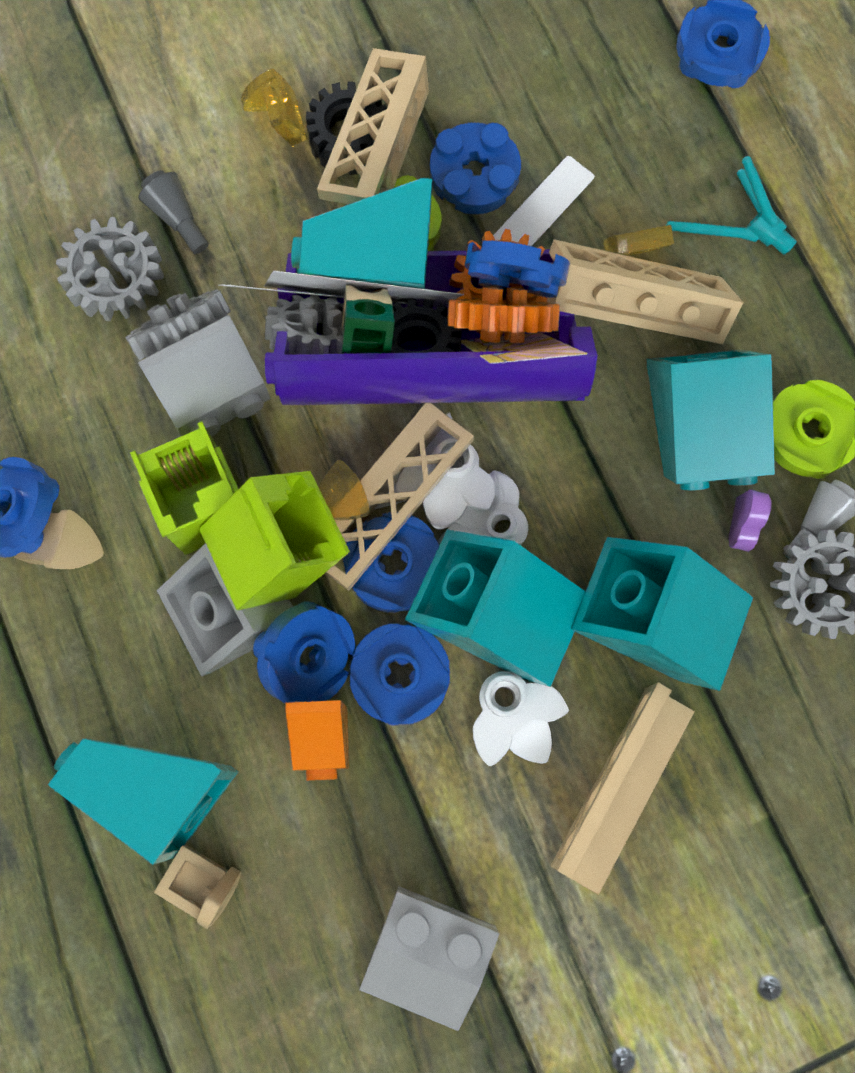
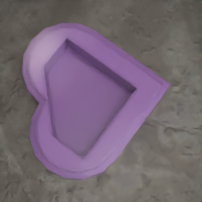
[729,490,772,552]

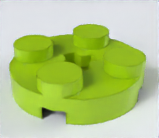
[773,380,855,479]

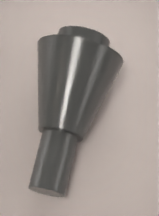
[138,170,209,254]

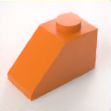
[286,700,349,781]

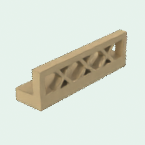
[317,48,429,204]
[547,239,743,344]
[325,403,474,591]
[550,682,695,895]

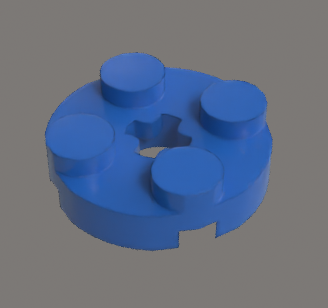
[676,0,770,88]
[430,122,521,214]
[465,240,570,298]
[0,457,60,558]
[343,512,439,613]
[253,601,355,704]
[350,624,450,726]

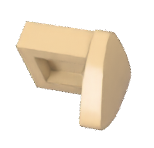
[14,509,104,569]
[154,844,241,929]

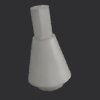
[783,480,855,559]

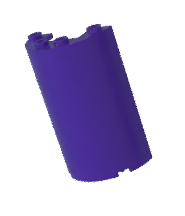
[265,249,597,405]

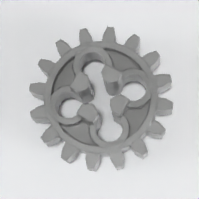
[56,217,164,321]
[125,289,231,360]
[265,295,344,355]
[770,529,855,639]

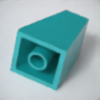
[291,178,432,296]
[647,350,775,490]
[405,529,586,687]
[571,537,753,691]
[48,739,239,865]

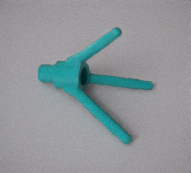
[666,156,797,255]

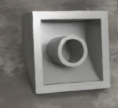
[138,315,271,437]
[157,543,293,676]
[359,886,500,1031]

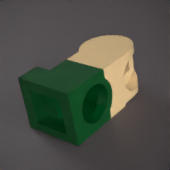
[341,284,395,354]

